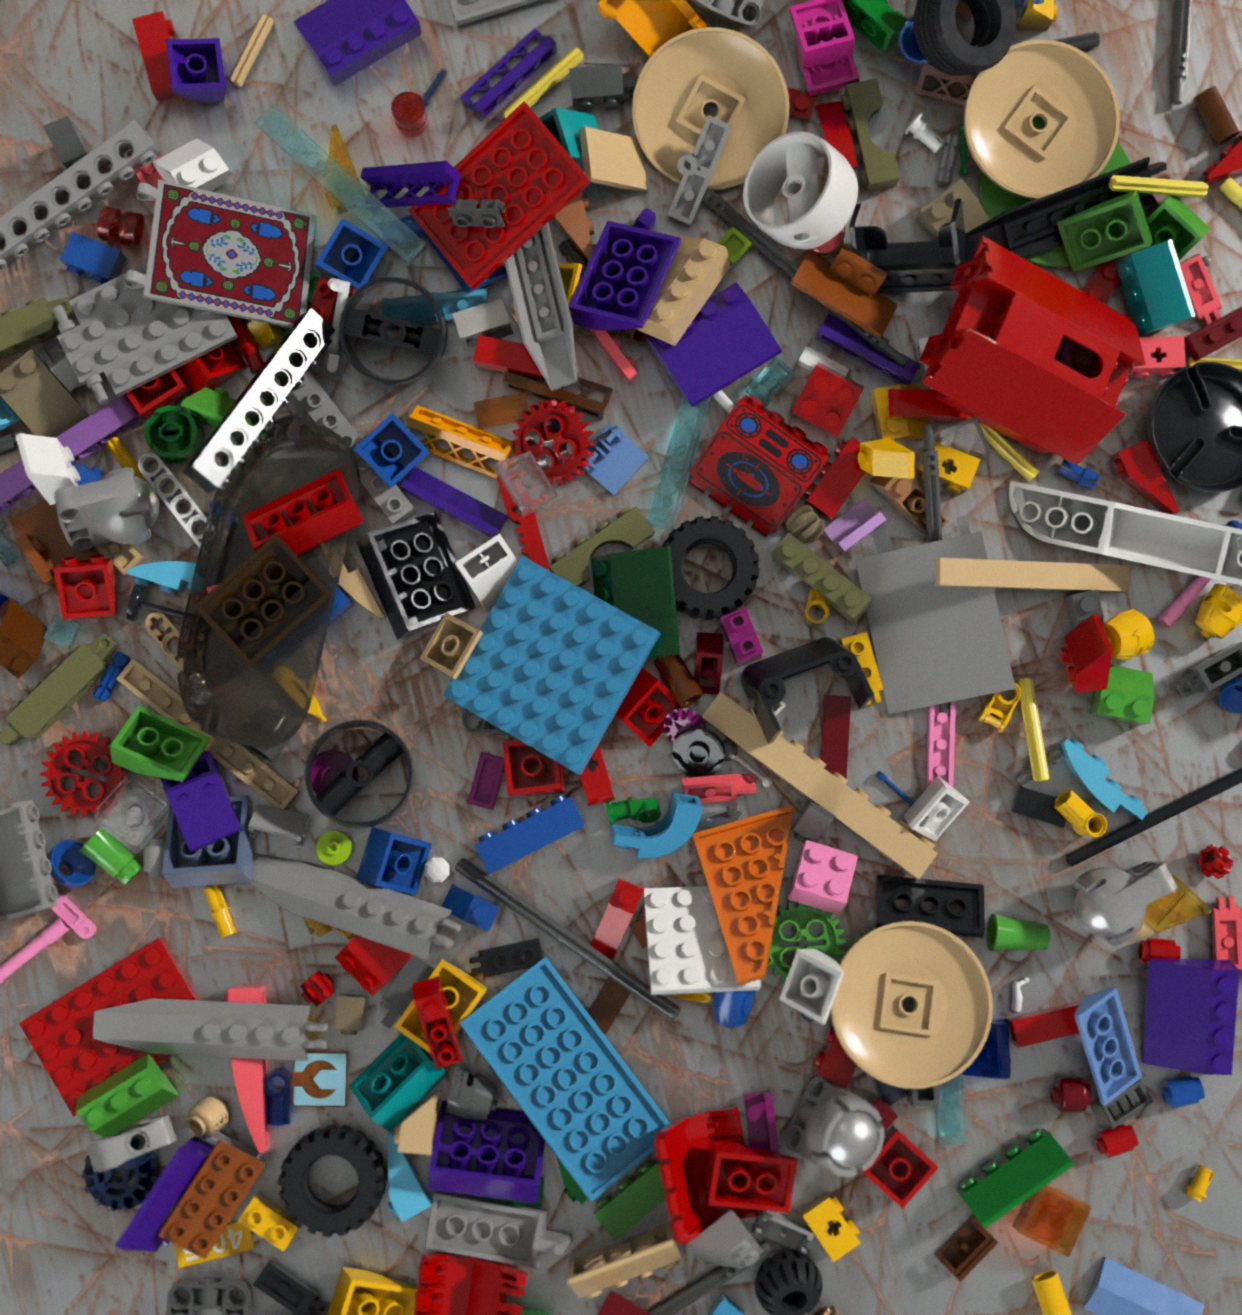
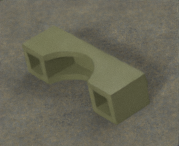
[841,78,900,193]
[550,506,655,587]
[771,532,872,625]

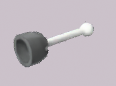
[723,738,772,787]

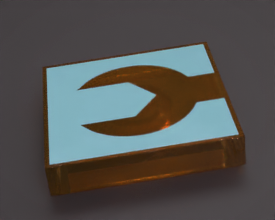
[292,1051,349,1107]

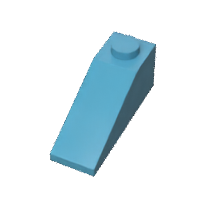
[387,1129,433,1222]

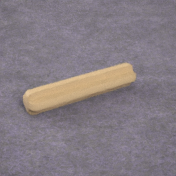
[228,14,273,87]

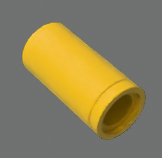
[1031,1270,1072,1315]

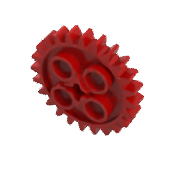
[511,399,595,487]
[40,731,131,818]

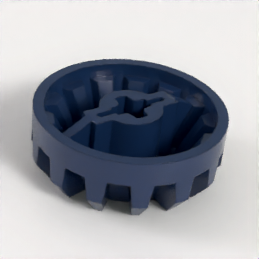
[82,1134,160,1211]

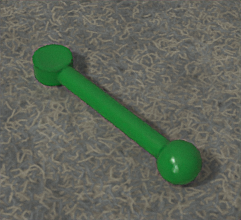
[958,123,969,177]

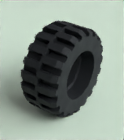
[662,516,760,620]
[278,1125,387,1237]

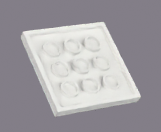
[643,886,761,995]

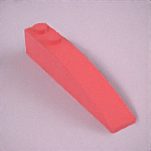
[224,985,269,1153]

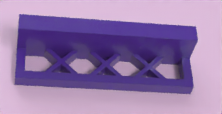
[460,28,557,121]
[360,161,461,209]
[815,314,920,385]
[400,468,508,538]

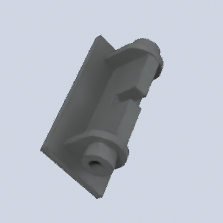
[447,199,506,228]

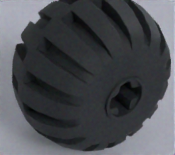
[755,1251,823,1315]

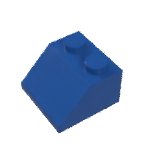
[315,218,388,290]
[353,413,430,488]
[356,827,431,895]

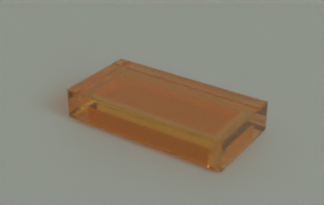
[473,392,529,429]

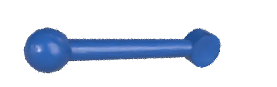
[876,771,915,807]

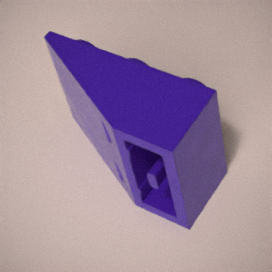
[161,751,241,852]

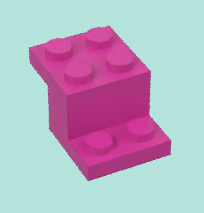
[789,0,860,97]

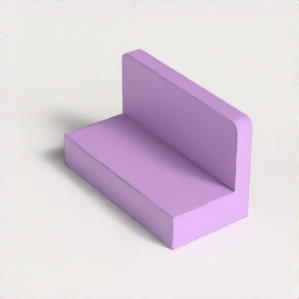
[824,499,887,555]

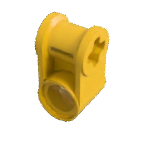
[977,682,1021,733]

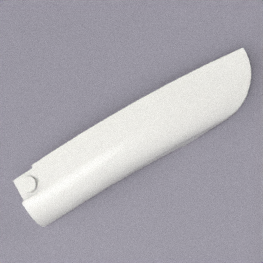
[1009,481,1242,585]

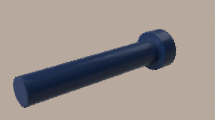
[418,69,447,108]

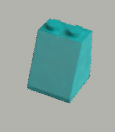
[539,108,599,171]

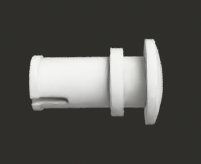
[904,113,945,153]

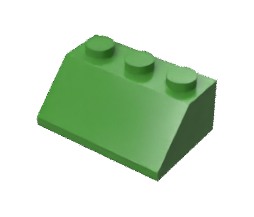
[76,1053,179,1138]

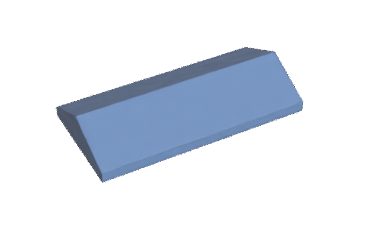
[1074,986,1142,1106]
[1082,1257,1205,1315]

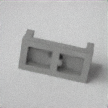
[452,298,513,350]
[248,804,309,848]
[751,1210,815,1255]

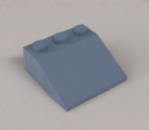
[162,796,253,888]

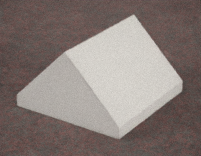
[903,776,970,841]

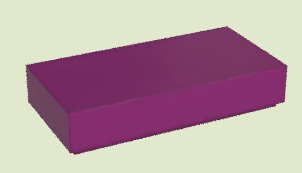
[467,752,505,810]

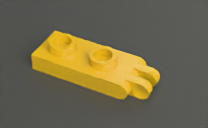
[840,632,883,706]

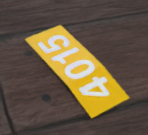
[173,1222,255,1268]

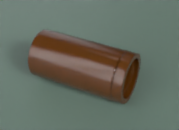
[1193,86,1241,145]
[654,654,703,708]

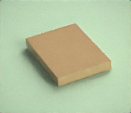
[579,126,648,192]

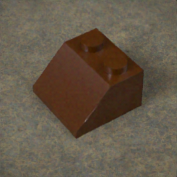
[0,597,48,679]

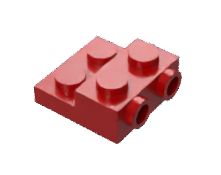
[53,554,118,620]

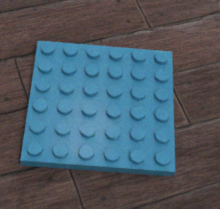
[443,556,661,775]

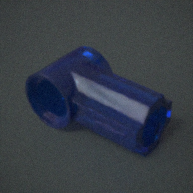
[264,1068,292,1126]

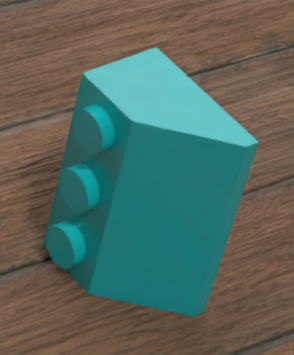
[1115,239,1196,336]
[349,1033,448,1132]

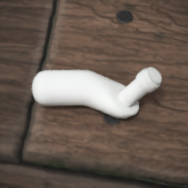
[1011,977,1030,1013]

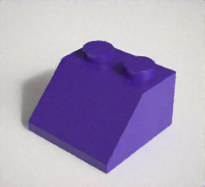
[166,38,226,102]

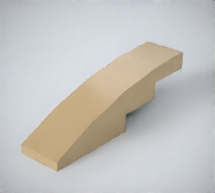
[312,543,386,620]

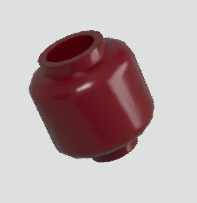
[1050,1077,1092,1113]

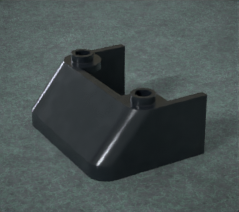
[849,198,965,294]
[740,637,874,744]

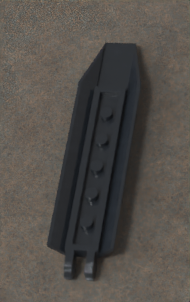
[964,157,1169,262]

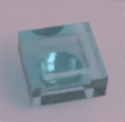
[43,614,81,649]

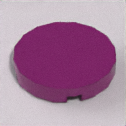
[312,750,360,796]

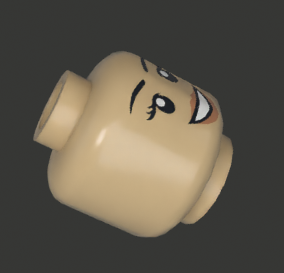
[187,1097,229,1138]

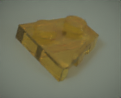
[1144,875,1212,933]

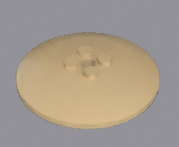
[632,27,789,190]
[964,39,1120,200]
[831,921,993,1089]

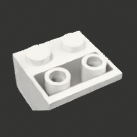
[455,533,518,610]

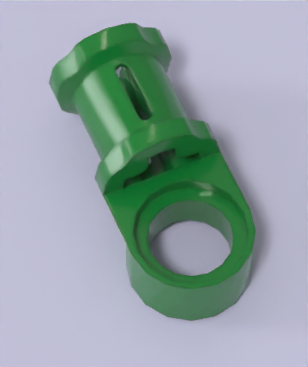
[605,796,661,825]

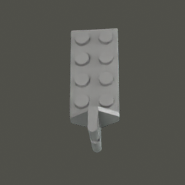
[425,1191,573,1269]

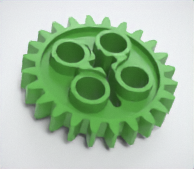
[767,901,846,983]

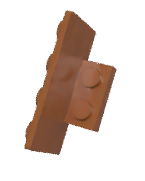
[790,246,898,338]
[11,499,95,596]
[159,1140,265,1258]

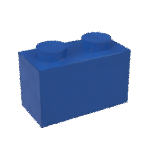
[60,231,127,285]

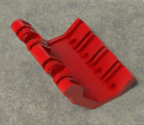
[414,1252,527,1315]

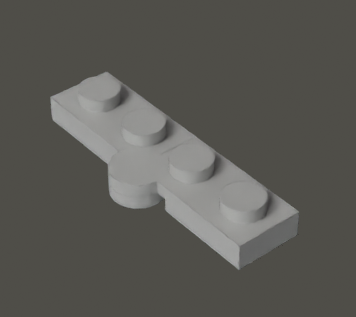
[667,115,732,225]

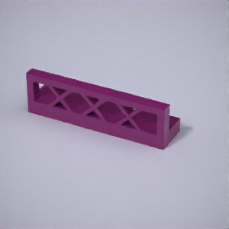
[743,1090,780,1154]

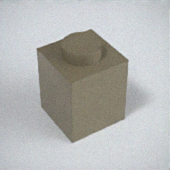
[334,993,368,1035]

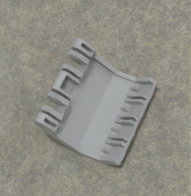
[0,800,58,922]

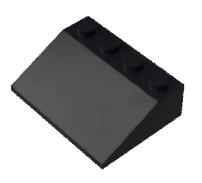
[357,511,476,640]

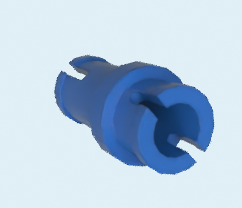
[1057,459,1101,490]

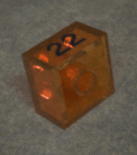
[1012,1184,1092,1257]

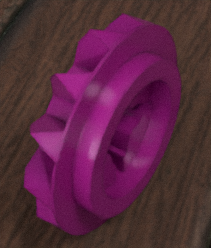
[663,708,706,742]

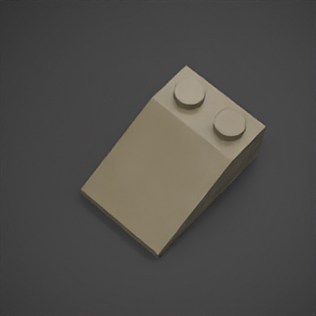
[916,179,989,241]
[0,349,89,438]

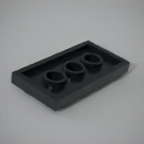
[875,875,985,938]

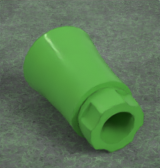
[79,825,142,885]
[986,914,1050,951]

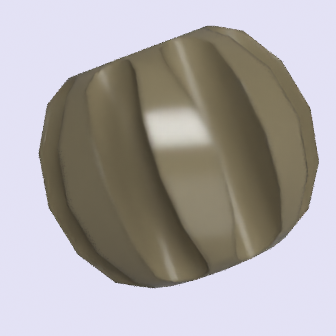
[786,504,825,544]

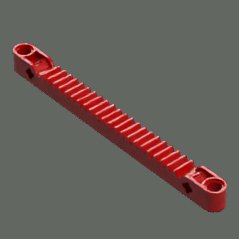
[497,469,615,807]

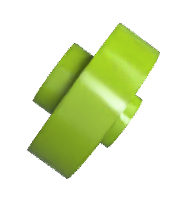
[316,830,352,865]

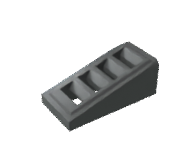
[1090,1078,1153,1129]

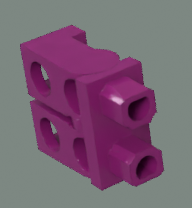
[719,607,764,667]

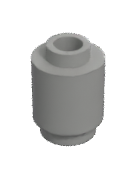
[143,839,166,877]

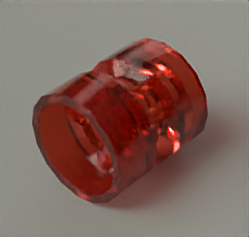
[391,91,428,137]
[97,206,145,248]

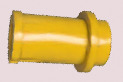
[1186,1165,1215,1202]

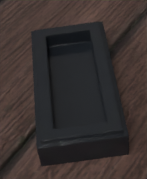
[1011,786,1067,828]

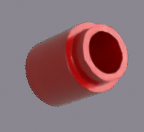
[1138,938,1181,965]
[1095,1124,1139,1159]

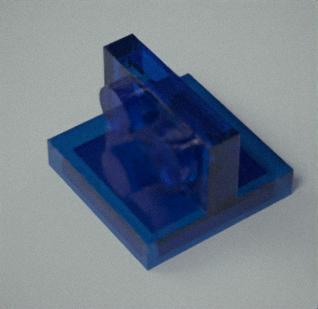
[961,1018,1011,1079]

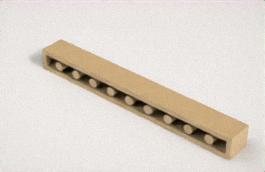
[702,692,938,880]

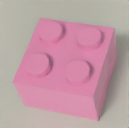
[787,840,858,915]

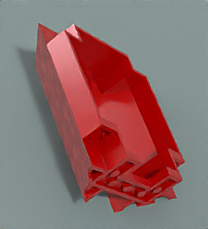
[919,235,1146,465]

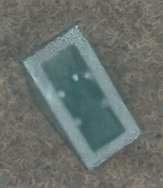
[745,355,795,408]

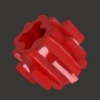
[1197,844,1234,879]
[300,971,335,1007]

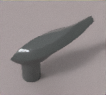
[697,801,742,828]

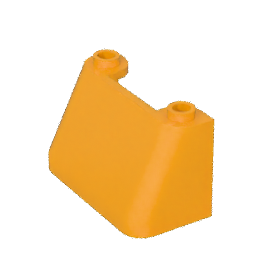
[597,0,711,59]

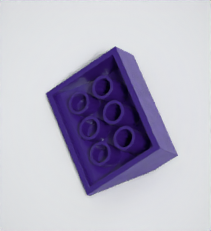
[293,0,422,87]
[569,221,681,331]
[647,282,782,407]
[1141,958,1240,1075]
[428,1101,545,1203]
[115,1136,213,1252]

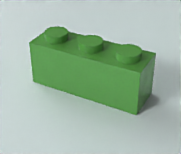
[594,1159,667,1241]

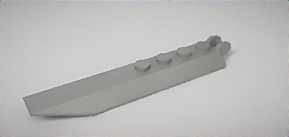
[505,223,577,391]
[249,853,461,960]
[93,998,328,1061]

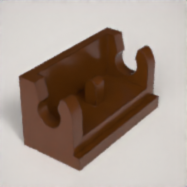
[934,1216,998,1282]

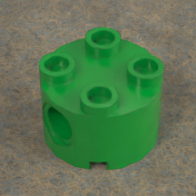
[144,405,204,464]

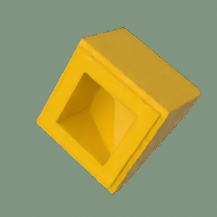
[247,320,284,350]

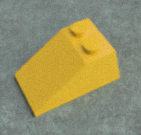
[327,1267,418,1315]

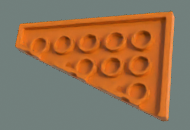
[692,805,794,986]

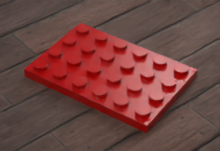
[408,101,592,290]
[19,937,198,1117]

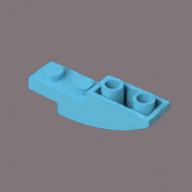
[127,561,222,595]
[1058,738,1148,820]

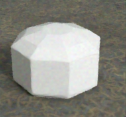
[425,857,450,882]

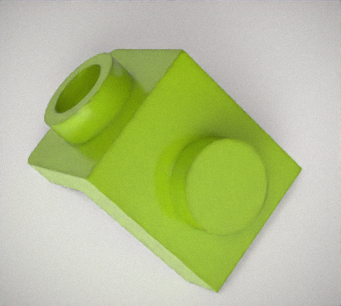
[715,226,752,269]

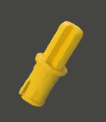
[204,885,237,939]

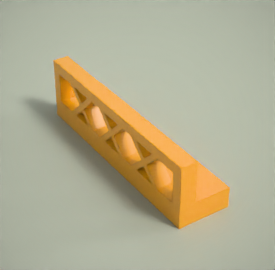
[406,405,514,479]

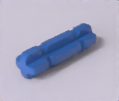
[93,652,130,702]

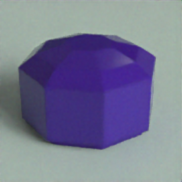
[633,208,656,230]

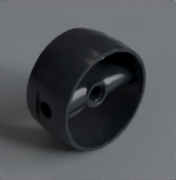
[339,277,448,385]
[305,719,414,829]

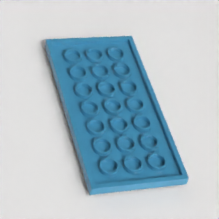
[459,957,671,1202]

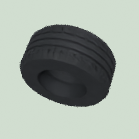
[914,0,1016,76]

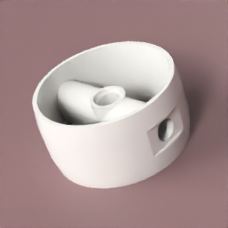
[743,132,858,250]

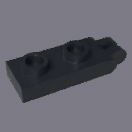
[469,938,543,978]
[253,1260,327,1315]

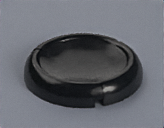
[1147,362,1242,493]

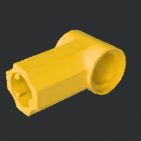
[803,587,830,628]
[1054,789,1107,837]

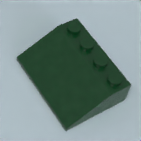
[591,546,680,659]

